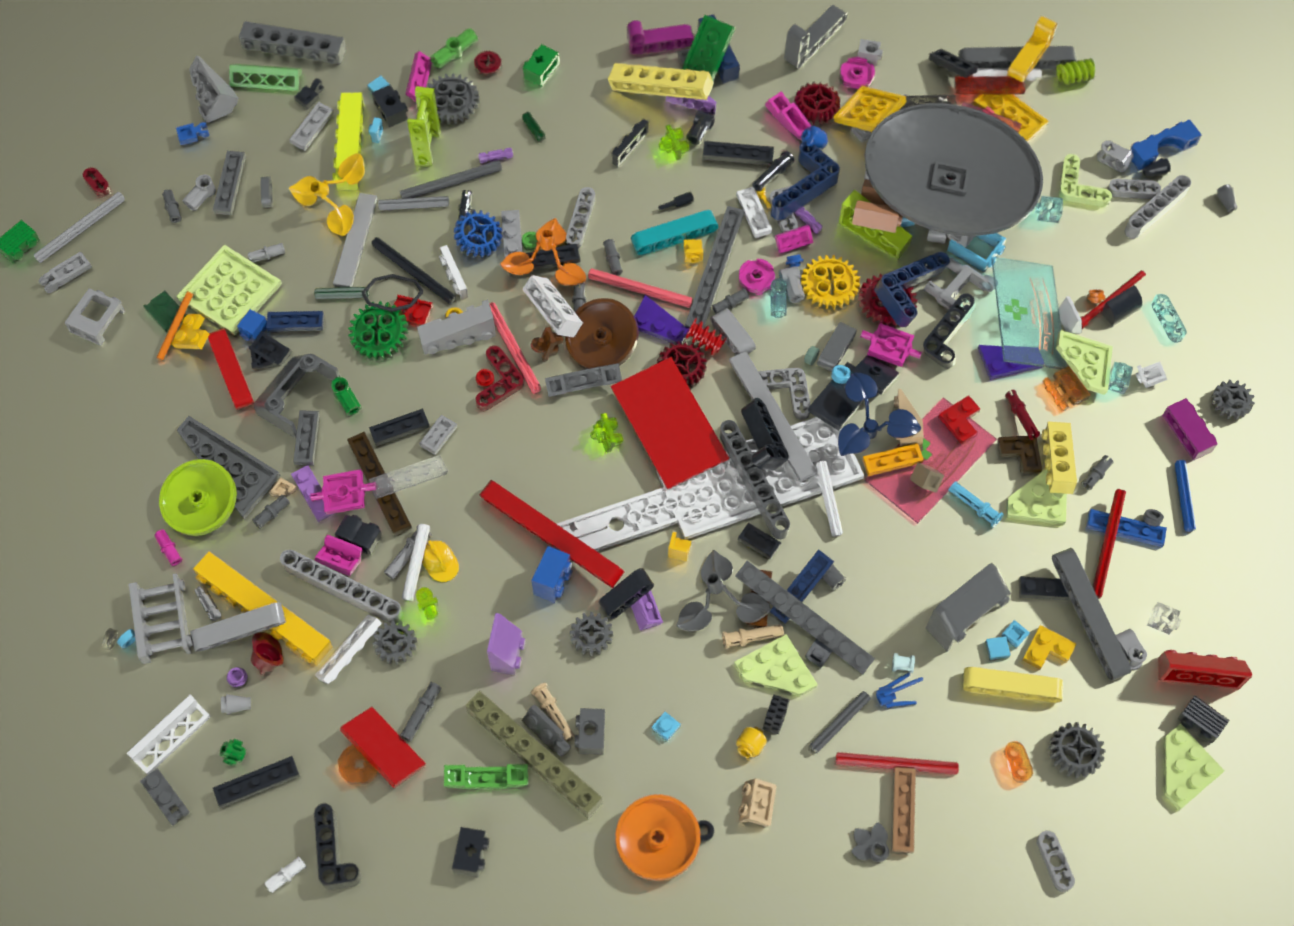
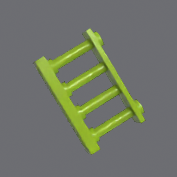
[407,86,441,166]

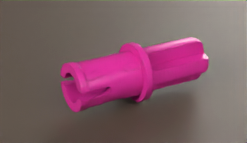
[154,529,183,566]

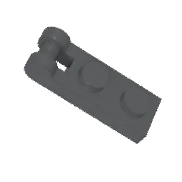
[140,768,190,826]

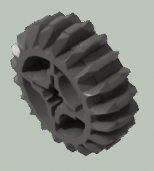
[1048,722,1106,778]

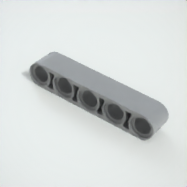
[1124,175,1191,239]
[190,602,286,652]

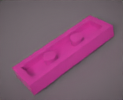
[405,51,432,102]

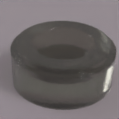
[102,628,118,649]

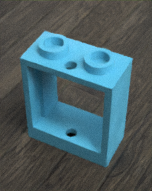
[947,233,1006,273]

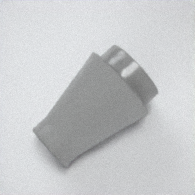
[221,694,251,715]

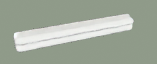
[816,461,843,536]
[402,524,430,601]

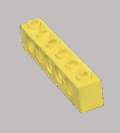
[608,63,714,100]

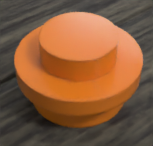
[1087,289,1106,303]

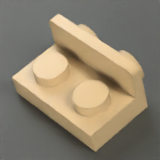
[739,778,777,827]

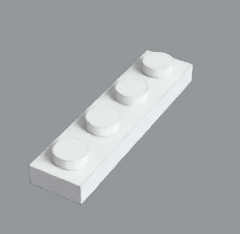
[970,68,1042,80]
[315,615,382,684]

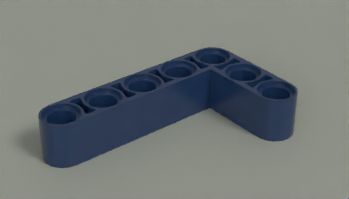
[771,142,840,220]
[874,252,950,327]

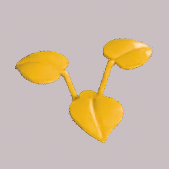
[289,153,365,237]

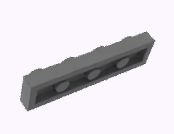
[213,151,246,215]

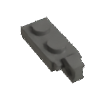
[522,705,571,756]

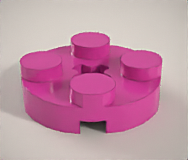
[840,57,875,89]
[739,259,775,295]

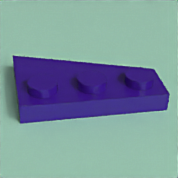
[634,295,688,345]
[978,345,1044,380]

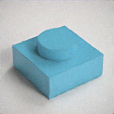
[368,118,383,143]
[652,712,681,741]

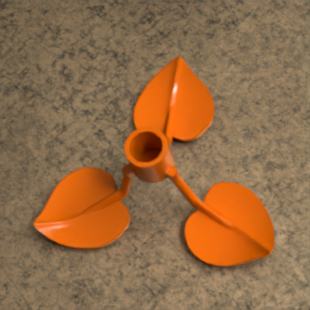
[500,218,586,286]

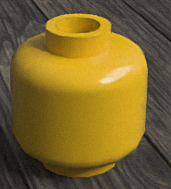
[736,727,767,758]

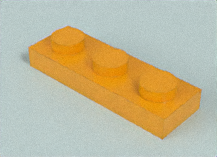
[862,443,924,476]

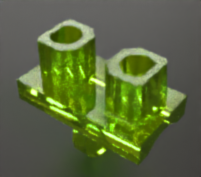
[658,125,689,161]
[590,413,624,452]
[416,587,438,620]

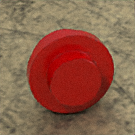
[476,369,494,387]

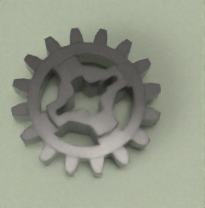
[1212,379,1255,420]
[570,612,613,656]
[373,620,417,665]

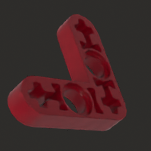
[476,345,524,411]

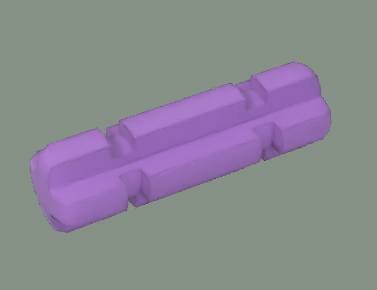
[478,147,513,163]
[794,207,823,234]

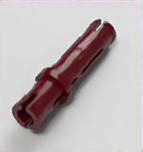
[1005,390,1040,440]

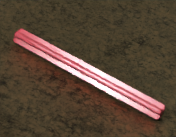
[588,268,693,308]
[489,302,541,394]

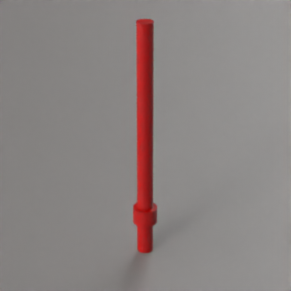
[1080,270,1146,329]

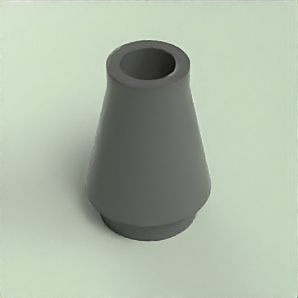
[1217,184,1238,212]

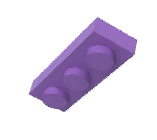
[291,465,335,522]

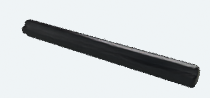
[371,237,456,304]

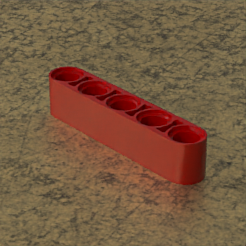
[208,328,254,410]

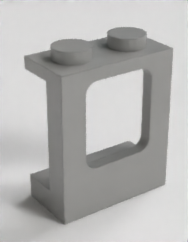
[65,288,125,346]

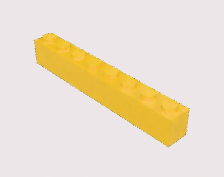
[193,551,333,665]

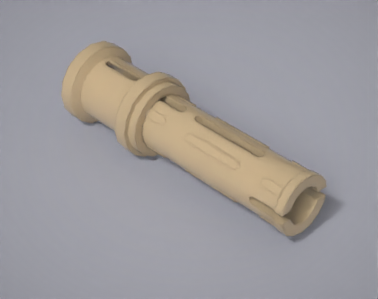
[722,624,784,649]
[531,683,575,742]

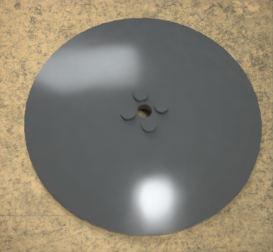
[864,103,1043,236]

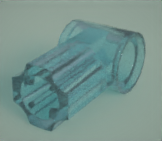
[769,278,787,318]

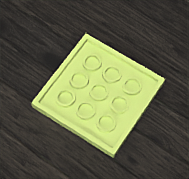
[177,245,282,336]

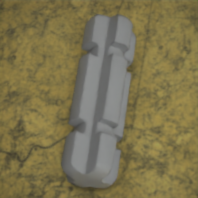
[195,585,221,621]

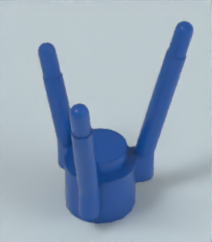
[876,673,923,709]

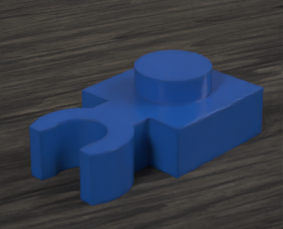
[176,122,210,145]

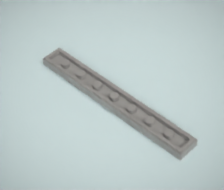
[729,352,818,482]

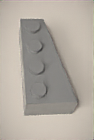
[417,299,496,355]

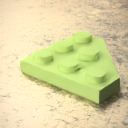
[1056,330,1113,395]
[1006,470,1067,525]
[734,634,817,697]
[1164,724,1225,810]

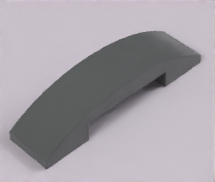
[545,363,622,397]

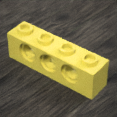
[1042,421,1077,494]

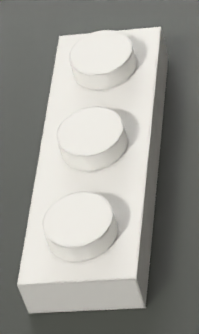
[736,187,772,238]
[439,245,468,300]

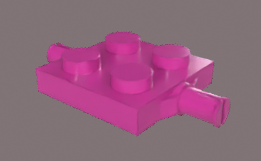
[860,324,922,367]
[310,470,377,515]

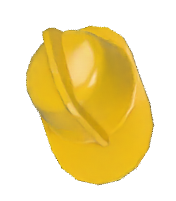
[422,540,459,582]

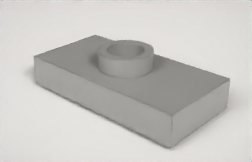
[419,415,457,455]

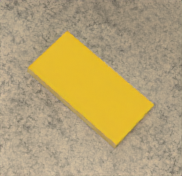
[972,81,1049,142]

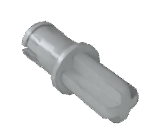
[248,242,285,263]

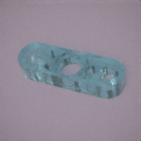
[1151,294,1187,343]

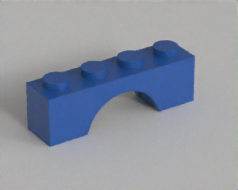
[1130,120,1202,171]

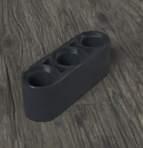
[599,568,654,619]

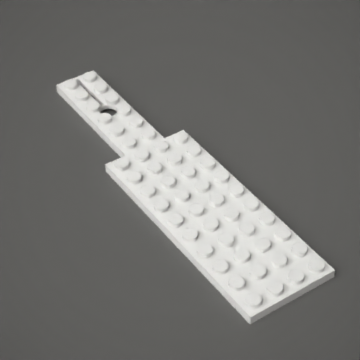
[557,417,864,551]

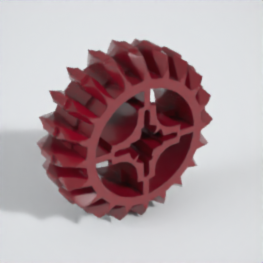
[794,81,841,126]
[657,341,707,388]

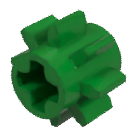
[219,739,246,766]

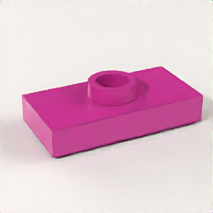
[775,225,813,254]

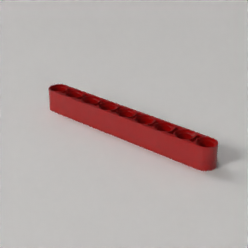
[479,480,625,588]

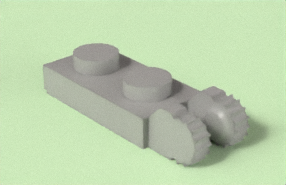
[38,252,92,293]

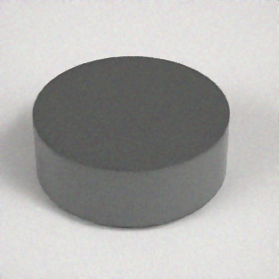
[1143,509,1164,526]

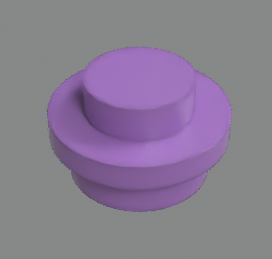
[227,667,248,688]

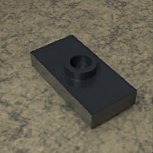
[738,522,781,560]

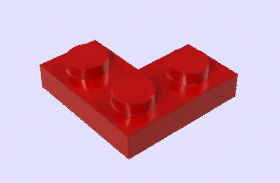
[938,395,980,445]

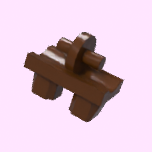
[531,327,564,361]

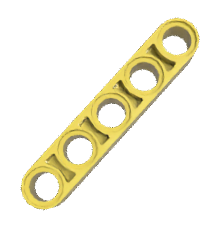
[963,667,1063,703]

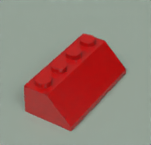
[1158,650,1252,690]

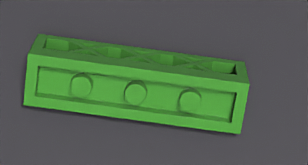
[229,64,302,91]

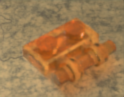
[1042,366,1091,411]

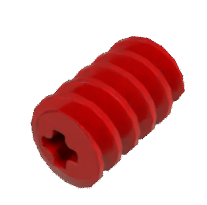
[686,318,727,356]

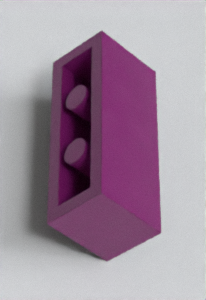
[1162,398,1218,461]

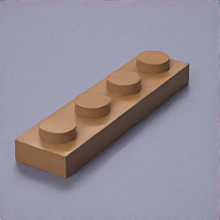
[892,767,916,853]

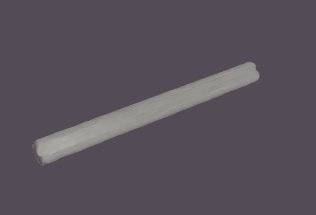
[33,192,125,263]

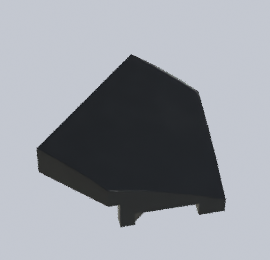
[249,331,293,369]

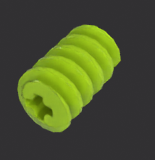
[1056,58,1095,85]

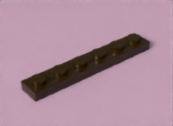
[347,431,412,536]

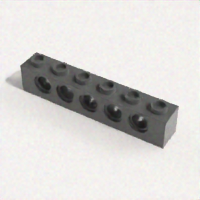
[239,21,346,64]

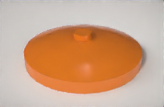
[616,795,700,881]

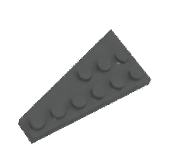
[177,416,281,520]

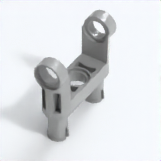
[924,257,997,323]

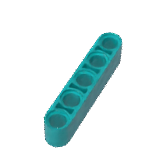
[630,210,719,255]

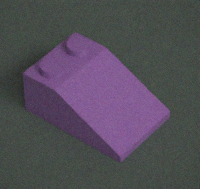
[487,613,526,675]

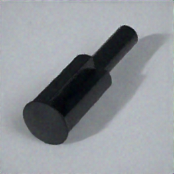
[658,191,694,211]

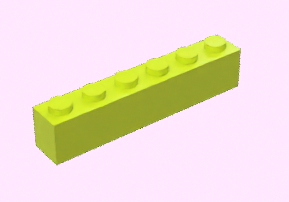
[332,93,364,190]

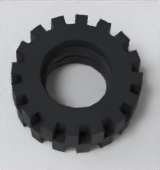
[763,695,789,734]

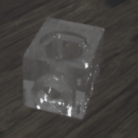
[1147,602,1181,635]

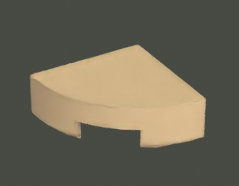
[269,477,297,497]

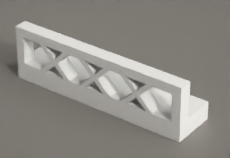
[127,695,211,775]

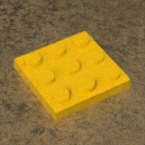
[833,86,906,132]

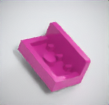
[315,535,362,576]

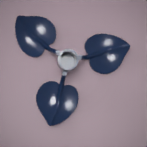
[838,373,921,456]

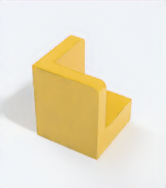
[668,531,692,562]

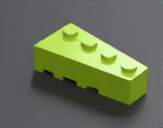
[838,189,912,260]

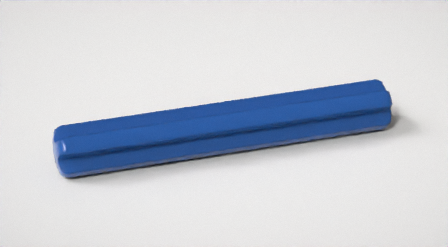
[1175,460,1196,532]

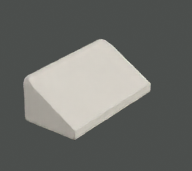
[1057,296,1082,335]

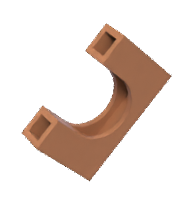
[852,179,903,233]

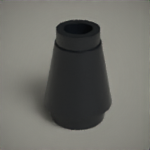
[1142,158,1171,177]

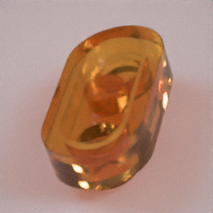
[1003,741,1033,783]

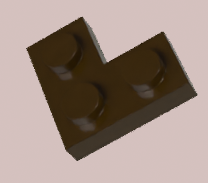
[997,435,1042,474]

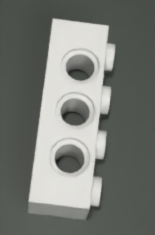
[523,275,583,337]

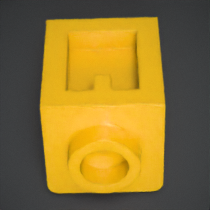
[683,239,703,263]

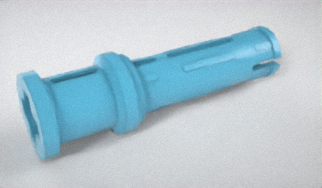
[949,481,1004,528]

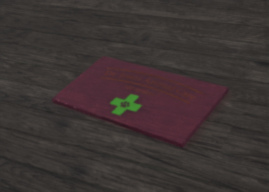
[864,397,997,524]

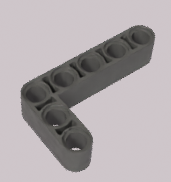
[784,5,848,68]

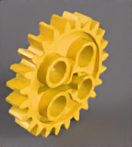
[801,255,860,310]

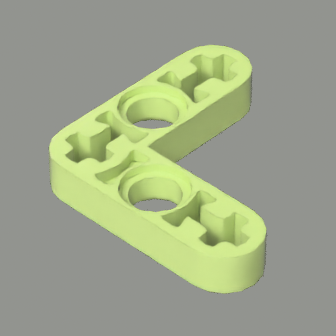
[1059,154,1112,207]

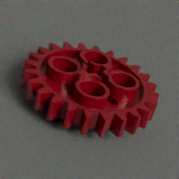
[858,273,918,327]

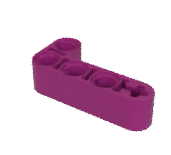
[627,20,694,55]

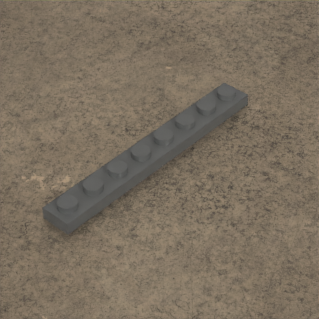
[685,206,745,329]
[735,561,875,675]

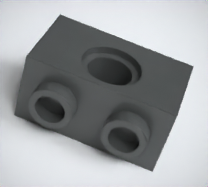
[575,708,605,755]

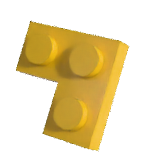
[171,314,210,350]
[1022,625,1077,670]

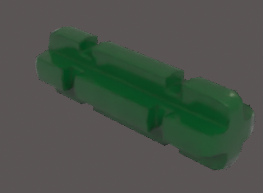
[522,112,546,142]

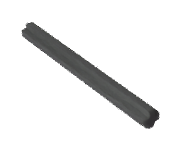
[400,160,502,199]

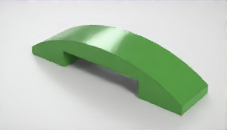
[444,764,528,789]

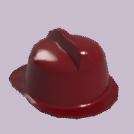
[251,632,284,675]

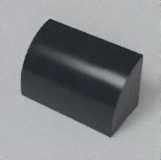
[1101,285,1142,327]

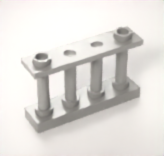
[129,573,193,664]

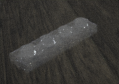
[368,455,448,499]

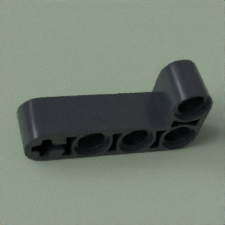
[923,293,975,368]
[741,398,789,470]
[314,803,362,890]

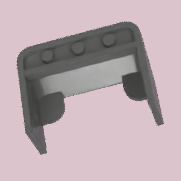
[254,354,340,439]
[925,563,1011,652]

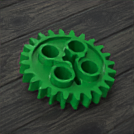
[348,301,409,360]

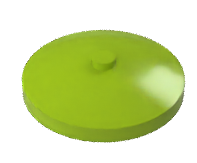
[159,459,237,536]

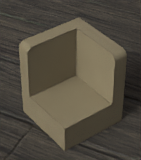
[910,463,945,493]

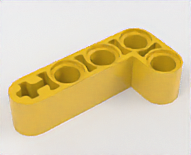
[1007,16,1057,83]

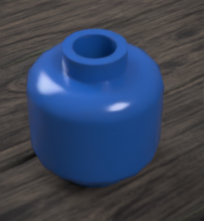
[801,126,828,150]

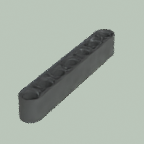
[958,46,1077,70]
[719,420,790,540]
[1052,548,1131,681]

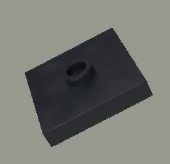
[851,355,899,395]

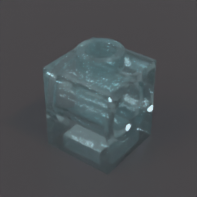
[1035,196,1063,223]
[1108,362,1133,394]

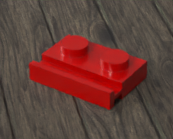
[390,294,433,327]

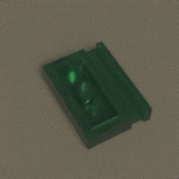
[143,291,187,333]

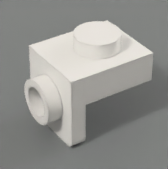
[1136,361,1168,388]

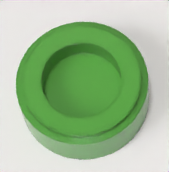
[522,232,538,250]

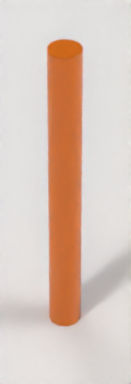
[156,291,193,361]

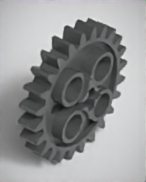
[427,73,479,124]

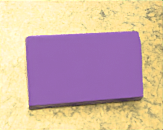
[631,590,663,630]

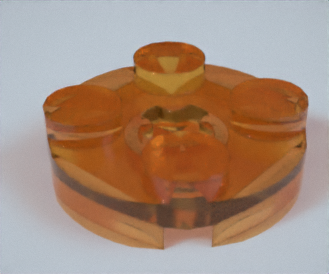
[338,745,379,785]

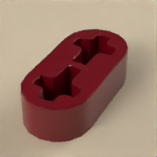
[83,167,111,197]

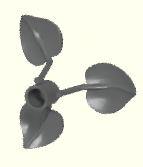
[676,550,770,631]

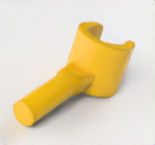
[755,187,771,209]

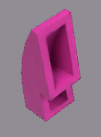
[765,91,811,140]

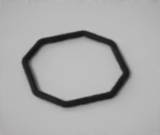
[362,274,423,312]

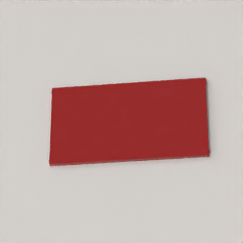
[610,357,729,490]

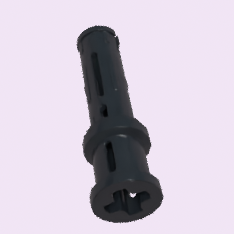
[752,151,795,191]

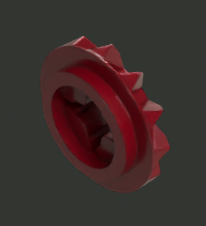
[474,51,502,76]

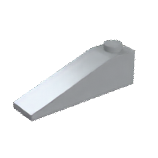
[189,56,239,123]

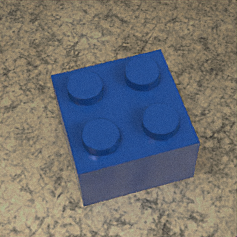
[531,546,573,603]

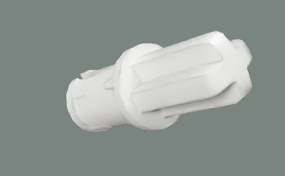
[265,856,306,892]

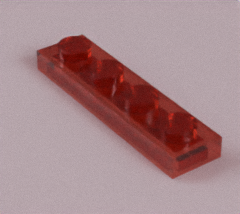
[954,76,1026,95]

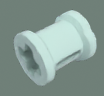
[892,653,915,673]

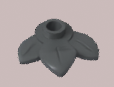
[851,822,889,862]

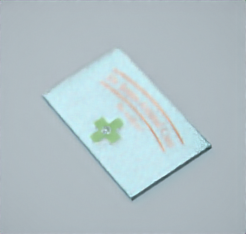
[991,257,1067,370]

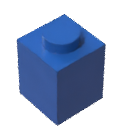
[237,309,267,342]

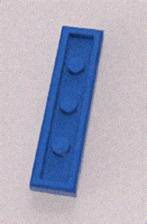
[1086,509,1167,547]

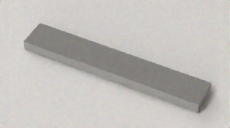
[333,193,378,288]

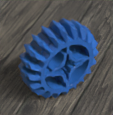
[454,209,503,258]

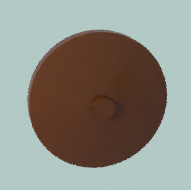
[565,298,639,369]

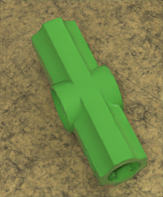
[430,28,478,69]

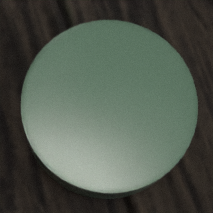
[804,346,820,365]

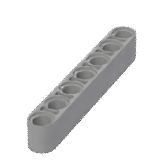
[280,550,403,624]

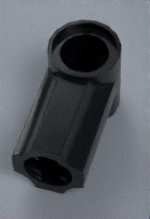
[686,110,715,145]

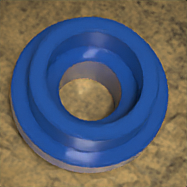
[785,255,804,267]

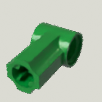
[331,377,362,416]

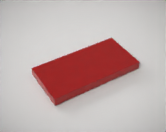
[340,707,426,788]

